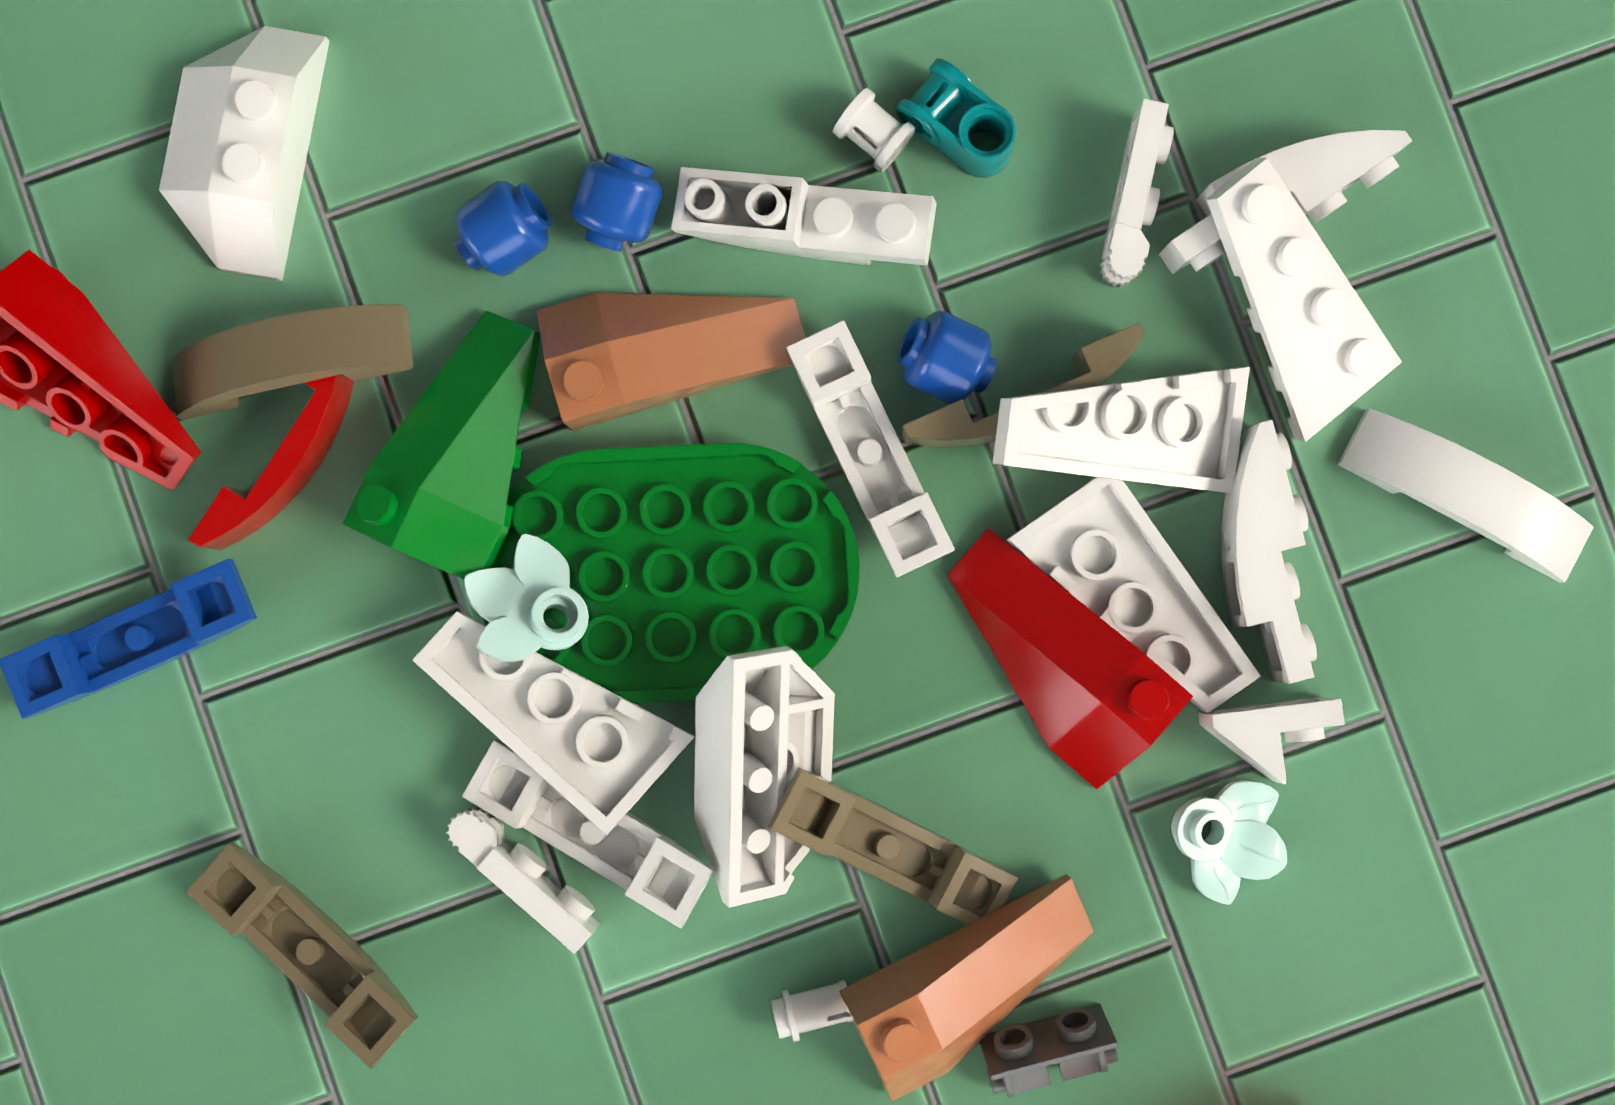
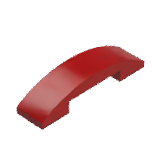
[188,374,354,550]

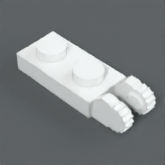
[1099,99,1174,288]
[446,807,601,954]

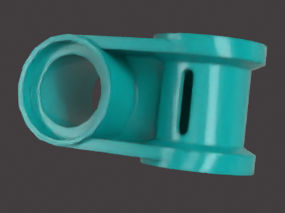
[895,58,1016,178]

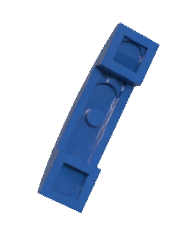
[0,559,257,719]

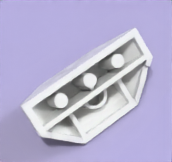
[159,26,329,282]
[694,646,835,908]

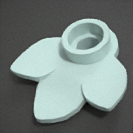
[463,534,589,662]
[1171,780,1287,905]

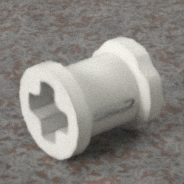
[832,88,916,173]

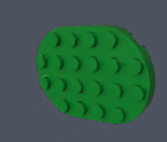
[483,443,860,703]

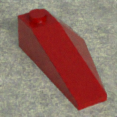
[0,249,201,491]
[946,528,1193,789]

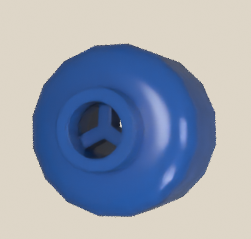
[571,151,662,252]
[455,181,552,276]
[897,310,996,404]

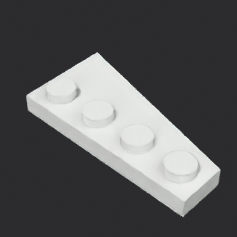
[1206,158,1402,442]
[992,367,1250,493]
[1006,477,1261,713]
[412,611,695,835]

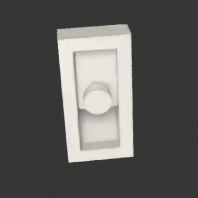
[1198,697,1345,784]

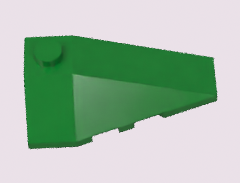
[342,311,540,579]

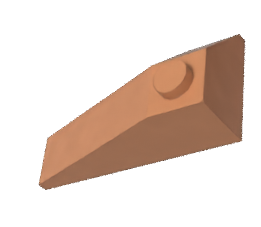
[839,874,1094,1102]

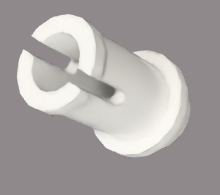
[770,980,853,1042]

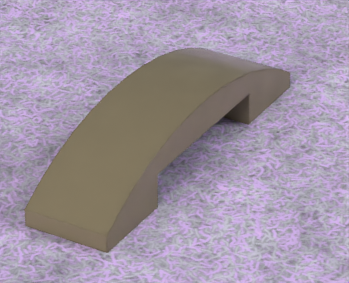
[173,304,413,420]
[900,322,1145,448]
[768,767,1018,925]
[186,842,418,1069]

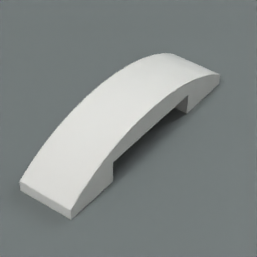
[786,320,955,578]
[1337,408,1594,583]
[462,740,715,928]

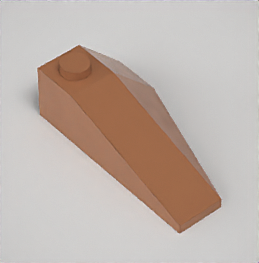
[536,292,806,431]

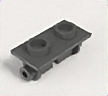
[979,1004,1118,1098]

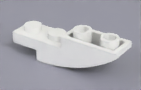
[1159,130,1412,275]
[671,167,937,266]
[1221,420,1317,684]

